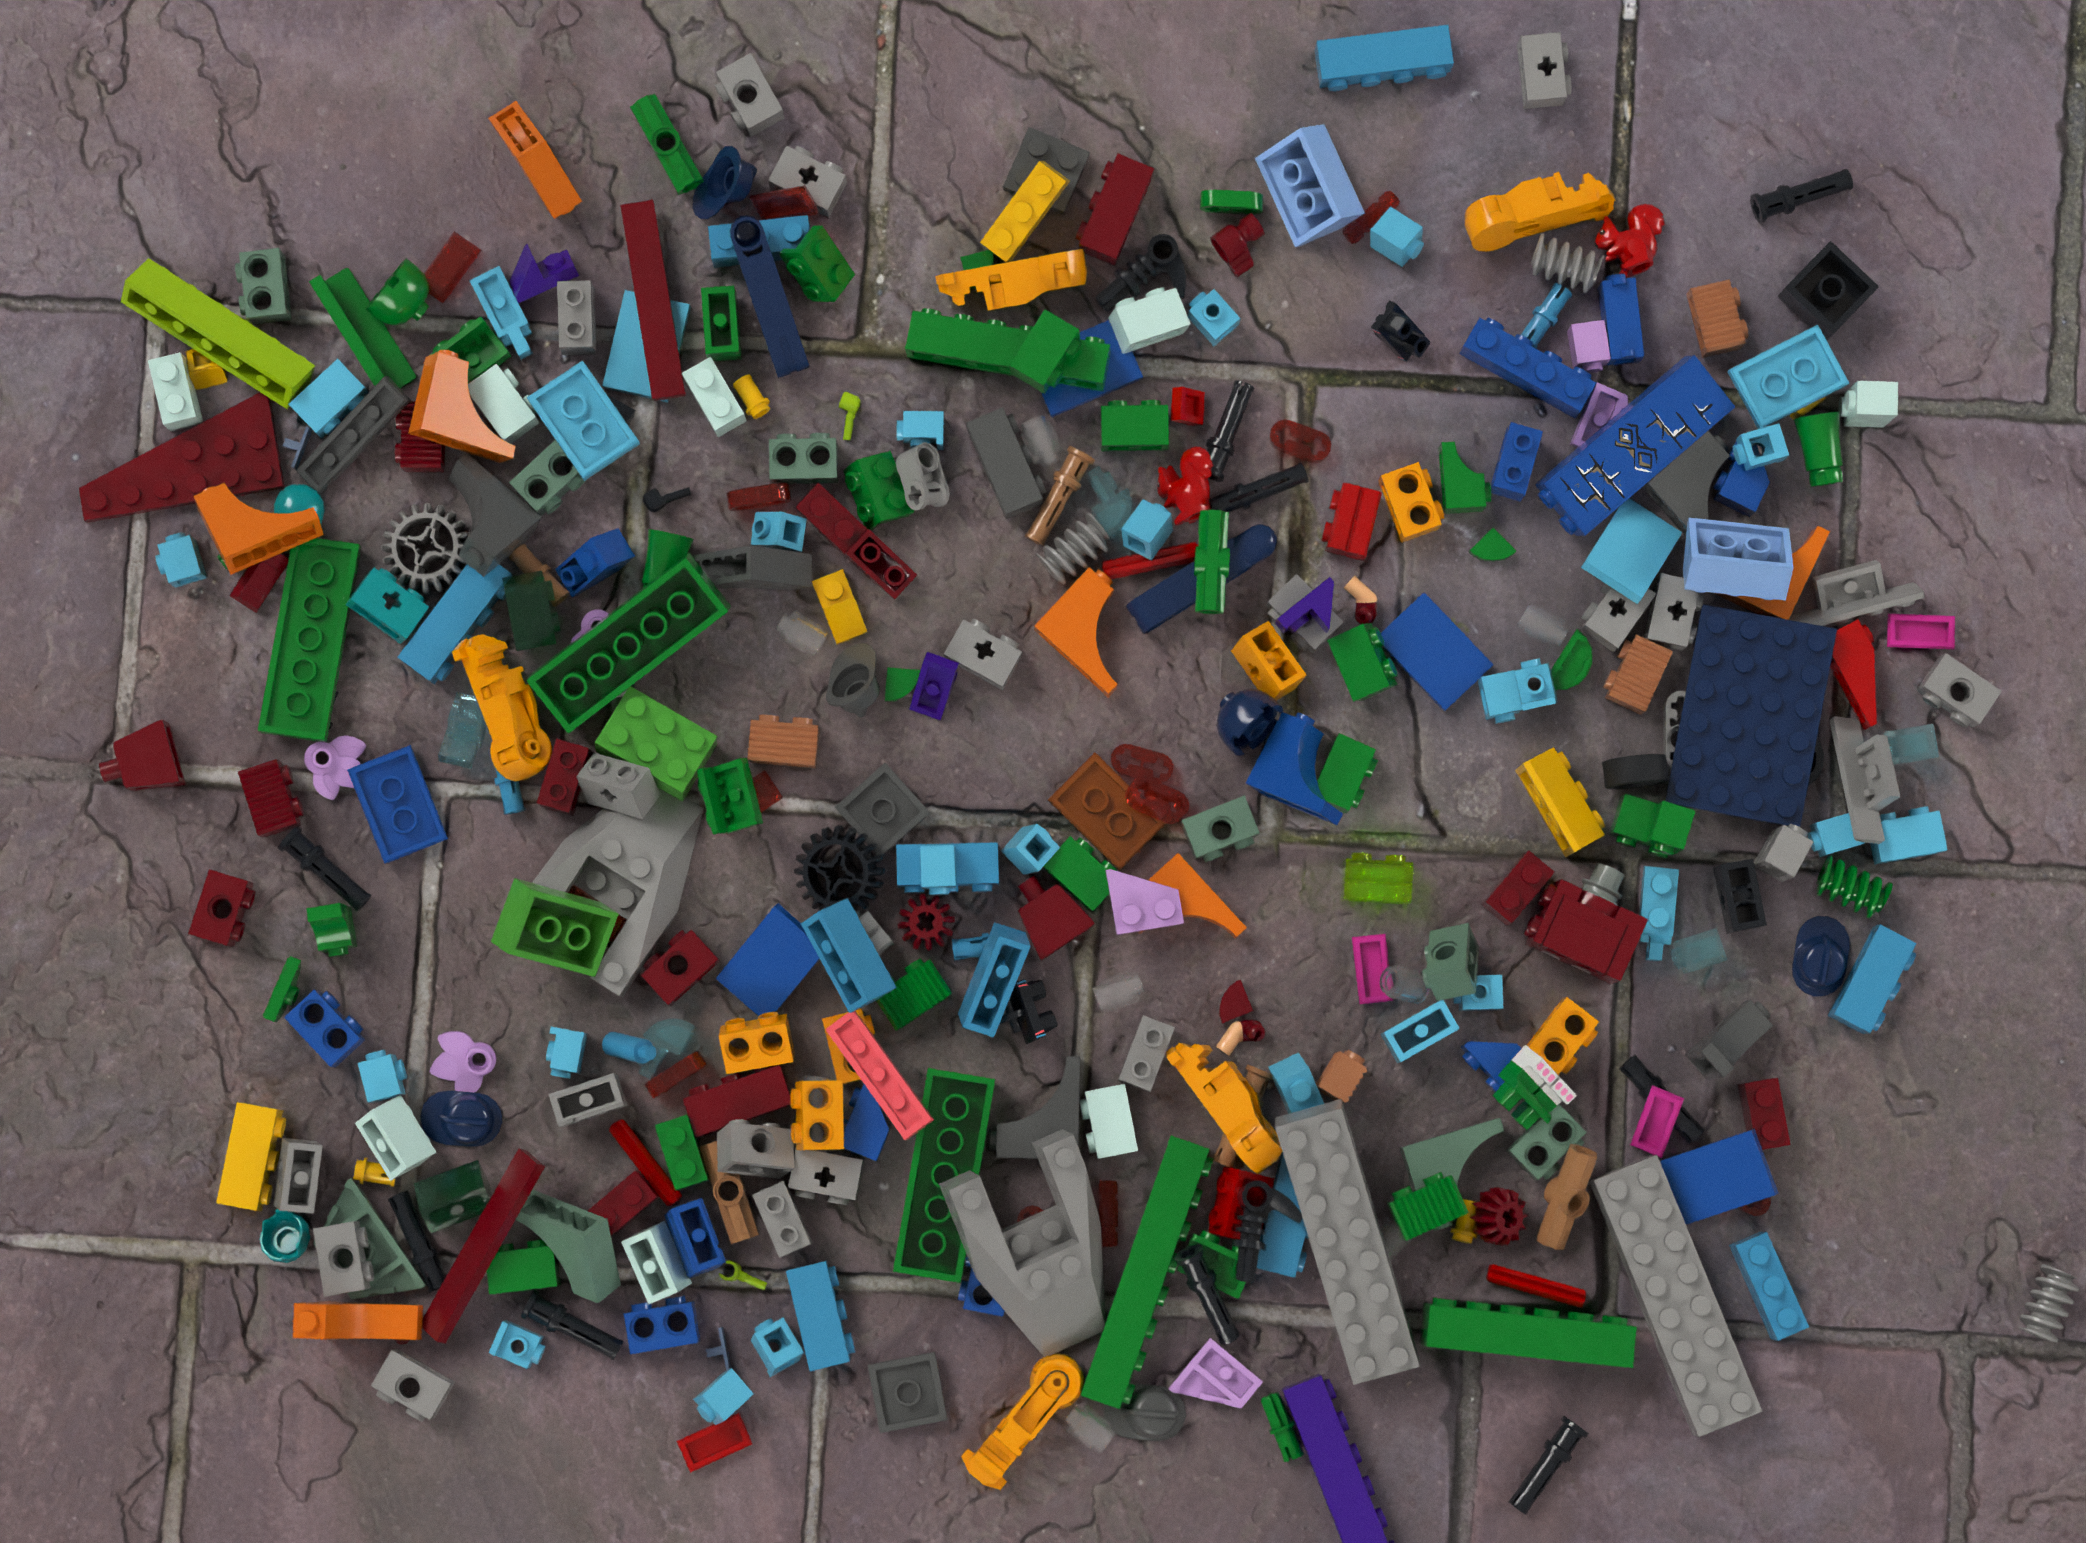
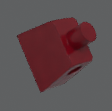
[99,720,186,791]
[1018,875,1095,961]

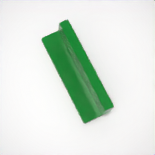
[309,268,417,389]

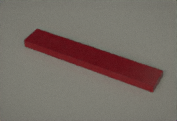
[620,199,686,401]
[422,1148,545,1344]

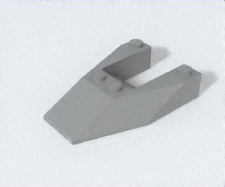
[532,788,704,998]
[939,1129,1106,1357]

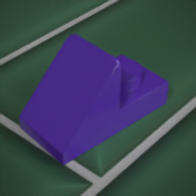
[509,244,579,303]
[1275,577,1334,634]
[909,652,959,721]

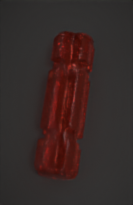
[1342,191,1400,244]
[1099,1180,1118,1247]

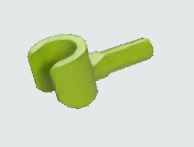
[838,392,861,441]
[719,1260,767,1290]

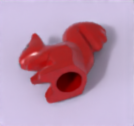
[1595,204,1665,278]
[1157,446,1213,526]

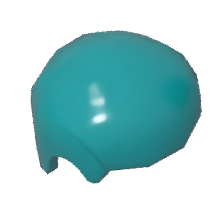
[274,484,325,525]
[259,1209,311,1263]

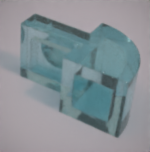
[1087,466,1132,542]
[438,692,487,769]
[637,1019,698,1080]

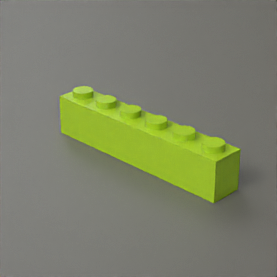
[121,258,315,409]

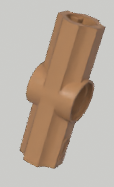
[699,1141,760,1244]
[1537,1144,1597,1250]

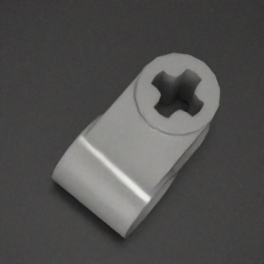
[896,442,950,510]

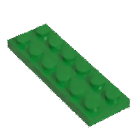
[258,538,361,743]

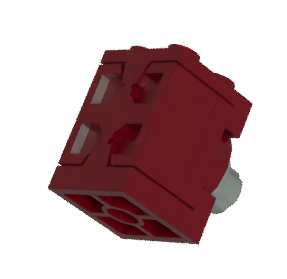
[1523,863,1648,984]

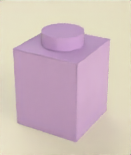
[1567,320,1611,373]

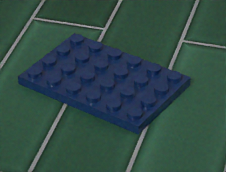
[1665,604,1837,827]

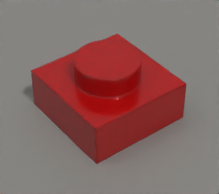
[1171,386,1205,426]

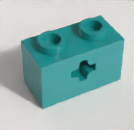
[345,567,429,644]

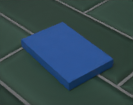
[1040,320,1143,418]
[1381,593,1494,712]
[347,745,448,864]
[716,903,820,1016]
[1660,1129,1778,1225]

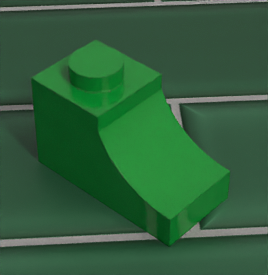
[1438,442,1491,514]
[306,903,357,957]

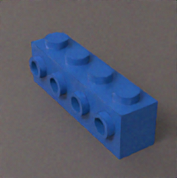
[1459,317,1596,419]

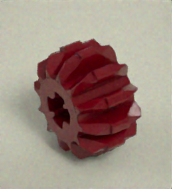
[897,894,955,952]
[1470,1187,1529,1246]

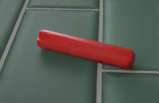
[1102,542,1198,579]
[609,1119,682,1206]
[1486,1264,1586,1307]

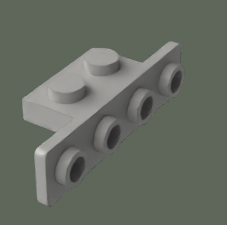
[1789,560,1925,626]
[1829,716,1900,844]

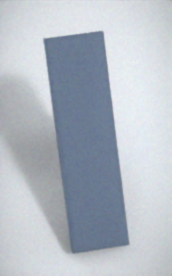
[282,426,312,470]
[705,1327,731,1371]

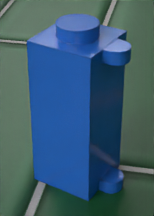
[1598,274,1644,366]

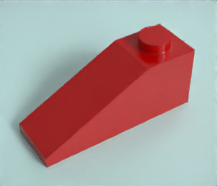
[1830,619,1877,730]

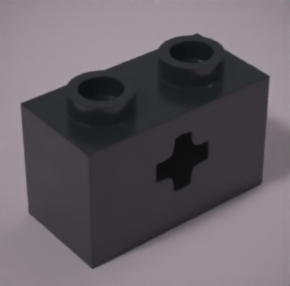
[1713,859,1767,934]

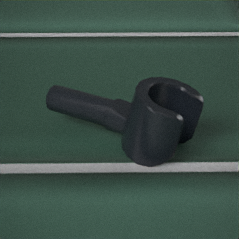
[642,487,691,512]

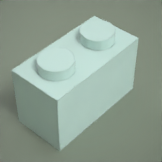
[1108,287,1190,354]
[148,352,203,432]
[682,357,747,437]
[468,364,540,443]
[1838,381,1898,428]
[1079,1084,1138,1159]
[355,1095,436,1181]
[621,1221,692,1304]

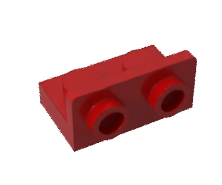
[1208,1167,1274,1239]

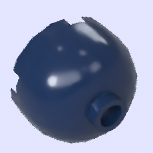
[1216,688,1284,756]

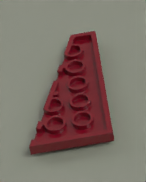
[79,392,285,523]

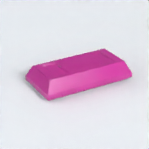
[1887,613,1955,650]
[1352,934,1393,1005]
[1630,1085,1684,1158]

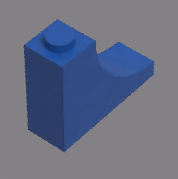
[1246,712,1343,826]

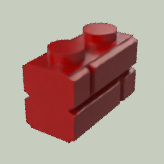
[1321,483,1382,561]

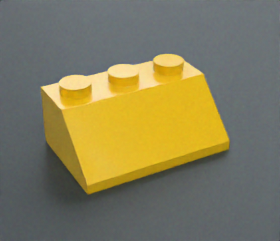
[1515,747,1605,858]

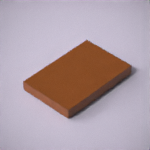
[1048,752,1167,871]

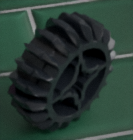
[794,825,885,912]

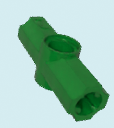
[630,94,704,195]
[1194,509,1230,615]

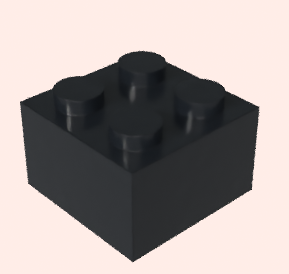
[1777,241,1879,340]

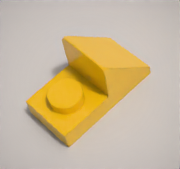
[812,569,868,645]

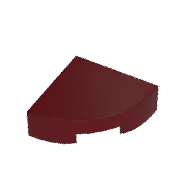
[1219,980,1253,1024]

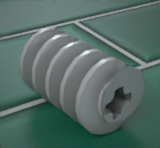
[1530,233,1604,293]
[1036,512,1110,585]
[2017,1264,2079,1342]

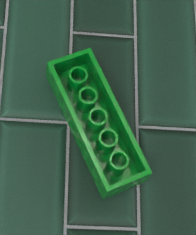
[526,553,731,734]
[893,1068,996,1283]
[1420,1297,1637,1368]

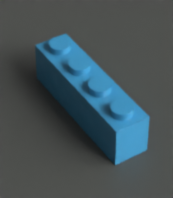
[1314,25,1454,91]
[398,564,515,685]
[1257,1152,1309,1278]

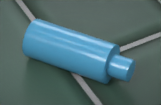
[602,1032,657,1064]

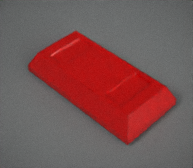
[676,1413,753,1473]

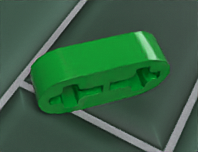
[1200,190,1264,215]

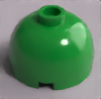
[365,258,429,326]

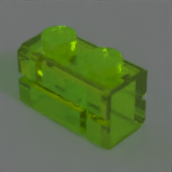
[1341,853,1414,905]

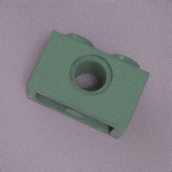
[1181,795,1260,863]
[1422,923,1479,1001]

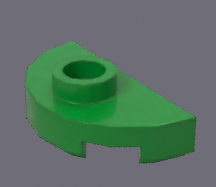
[1551,628,1593,690]
[263,956,301,1023]

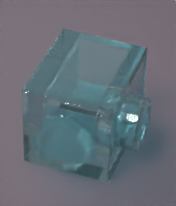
[1883,724,1939,764]
[1671,928,1727,974]

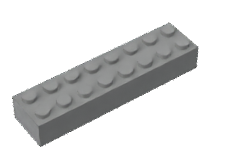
[1275,1099,1420,1385]
[1589,1155,1763,1437]

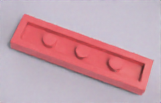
[825,1011,934,1140]

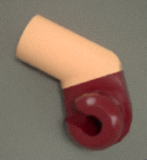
[1344,576,1377,625]
[1216,1019,1266,1056]

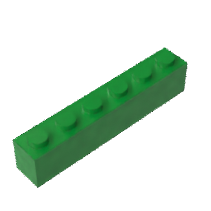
[905,308,1111,391]

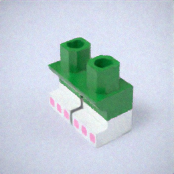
[1493,1045,1577,1130]

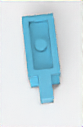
[469,266,533,360]
[1639,866,1679,961]

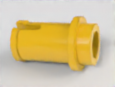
[733,374,771,419]
[353,1157,396,1187]
[1450,1199,1477,1244]

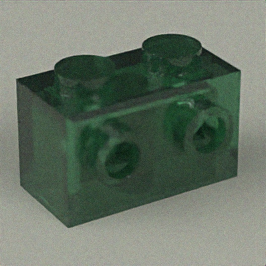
[502,571,561,651]
[414,1160,492,1233]

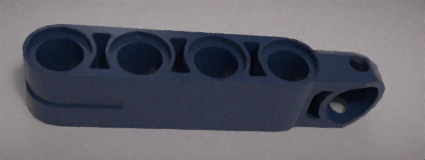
[730,215,810,378]
[1126,524,1277,634]

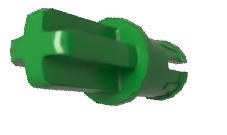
[1261,1392,1304,1462]

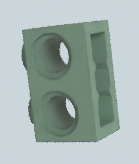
[235,248,292,325]
[769,433,838,485]
[509,440,586,516]
[1506,1104,1587,1180]

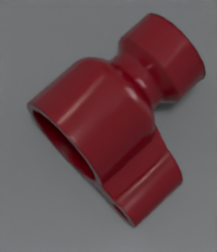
[1210,213,1265,278]

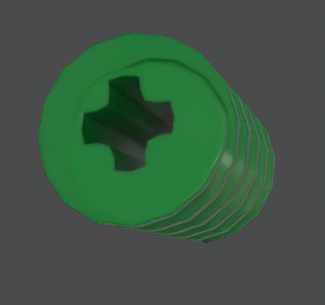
[1816,855,1893,919]

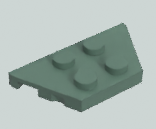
[313,1178,427,1299]

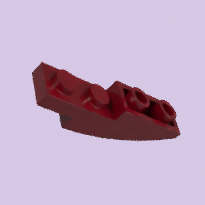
[794,483,917,600]

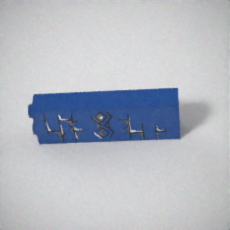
[1535,355,1735,536]

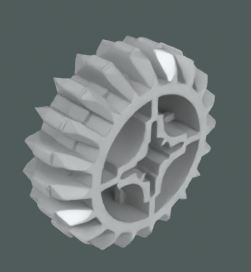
[381,503,470,594]

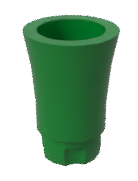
[1793,412,1843,487]
[641,529,694,588]

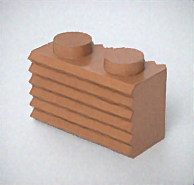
[1686,280,1749,358]
[1603,634,1673,715]
[748,715,820,768]
[1316,1050,1367,1103]

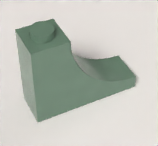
[1400,1118,1504,1231]
[516,1190,621,1303]

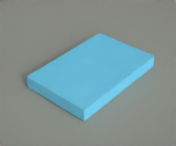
[602,290,691,402]
[1727,325,1849,429]
[527,360,640,481]
[1581,498,1682,604]

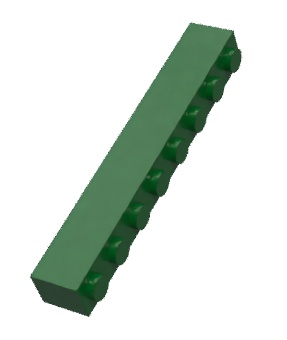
[1081,1135,1214,1409]

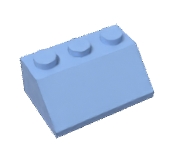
[1255,124,1365,247]
[1683,517,1794,601]

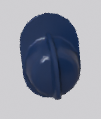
[693,146,757,219]
[1792,916,1850,996]
[420,1091,502,1147]

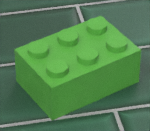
[595,686,717,802]
[491,878,619,977]

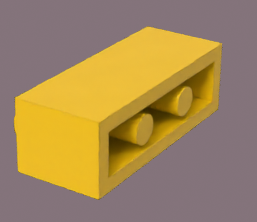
[980,161,1070,263]
[216,1102,286,1211]

